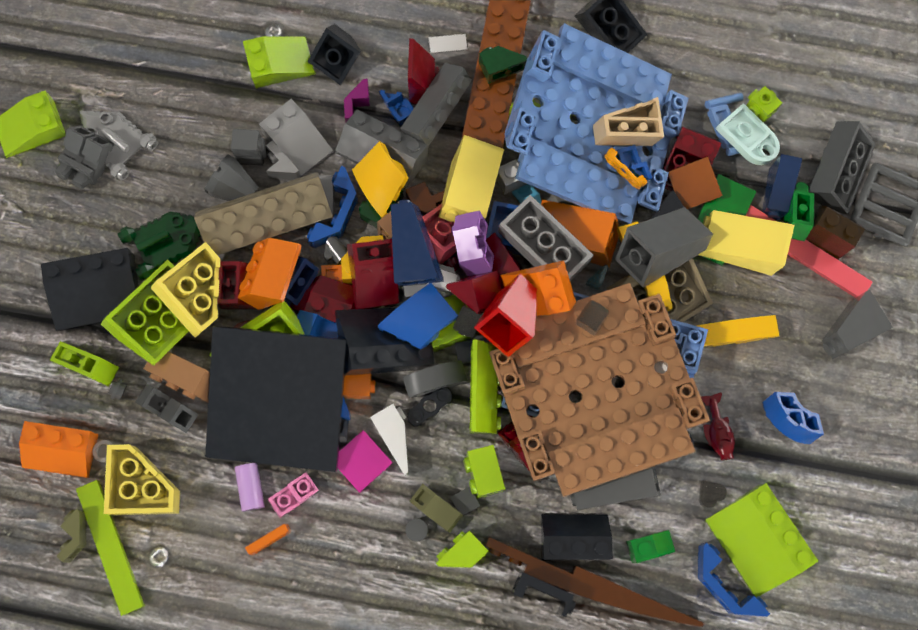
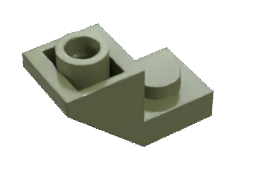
[409,484,463,533]
[57,509,87,562]

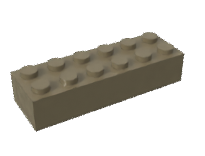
[194,172,333,255]

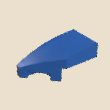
[379,90,414,126]
[615,145,652,181]

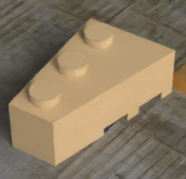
[593,97,664,146]

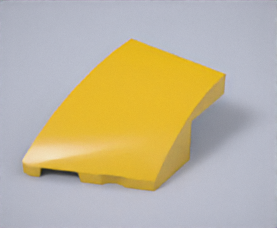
[352,141,408,218]

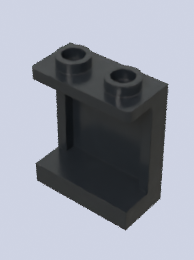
[511,572,576,618]

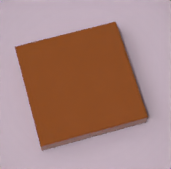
[668,156,722,209]

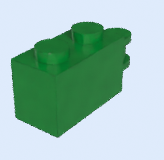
[784,182,814,241]

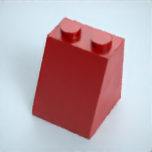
[474,274,537,357]

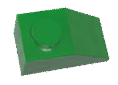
[626,530,676,563]

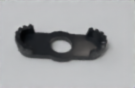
[407,387,453,427]

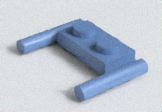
[705,93,744,156]

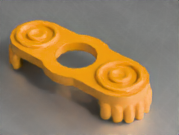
[605,148,648,189]

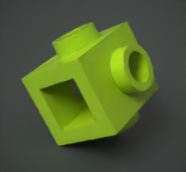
[746,86,782,123]

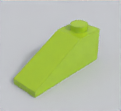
[50,341,119,387]

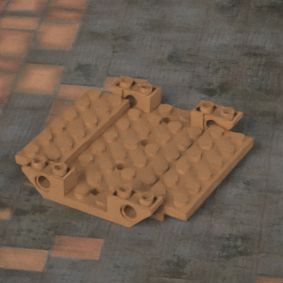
[489,283,710,497]

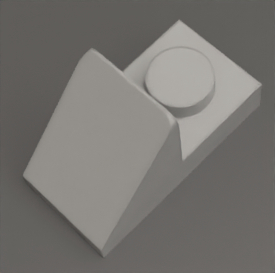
[266,140,301,180]

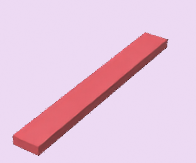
[746,205,873,298]

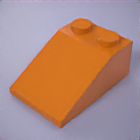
[501,260,576,316]

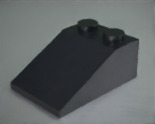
[574,0,648,53]

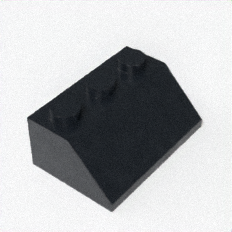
[541,514,613,560]

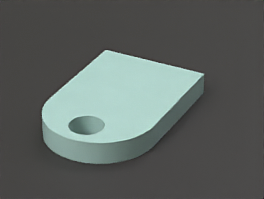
[715,103,780,165]

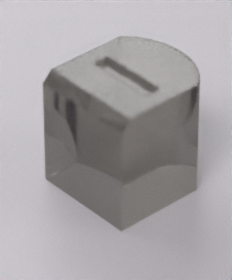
[576,300,609,336]

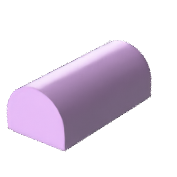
[235,463,265,512]

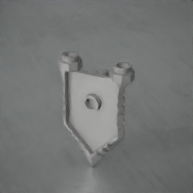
[80,110,158,181]

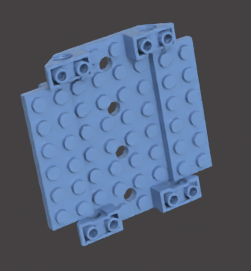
[504,23,688,225]

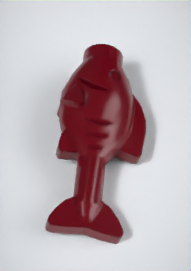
[701,392,735,461]

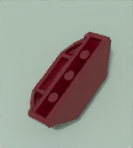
[289,275,370,323]

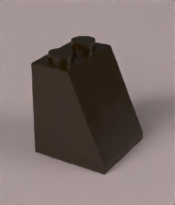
[806,205,865,260]

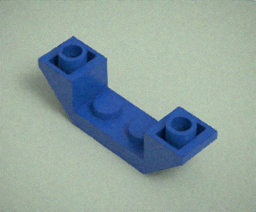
[307,166,358,248]
[698,543,770,617]

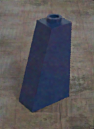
[391,200,444,287]

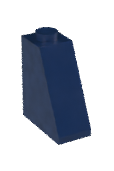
[762,154,802,220]

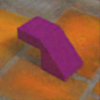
[344,78,370,122]

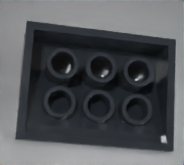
[41,248,139,332]
[335,307,435,375]

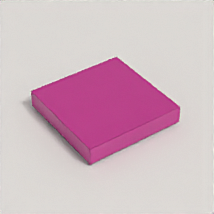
[338,430,393,493]

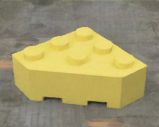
[151,242,220,338]
[104,444,180,515]

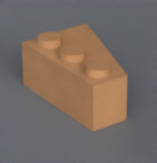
[143,352,210,403]

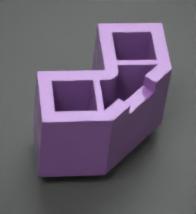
[452,210,494,276]

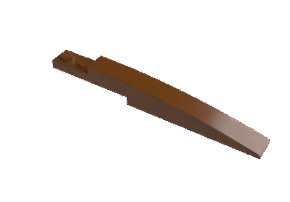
[485,537,704,627]

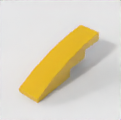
[697,315,780,347]

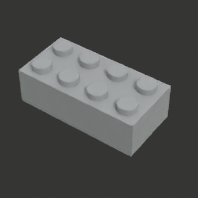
[498,195,593,281]

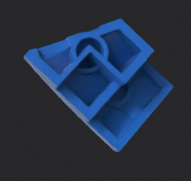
[378,283,458,349]

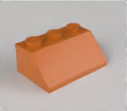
[238,238,302,310]
[19,421,99,478]

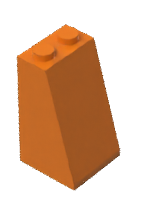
[541,200,620,268]

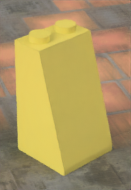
[439,135,504,222]
[699,210,794,276]

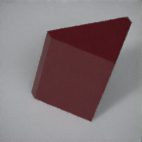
[446,271,502,314]

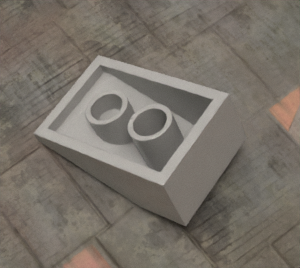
[259,99,334,177]

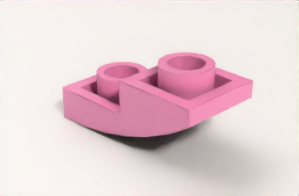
[268,472,319,518]

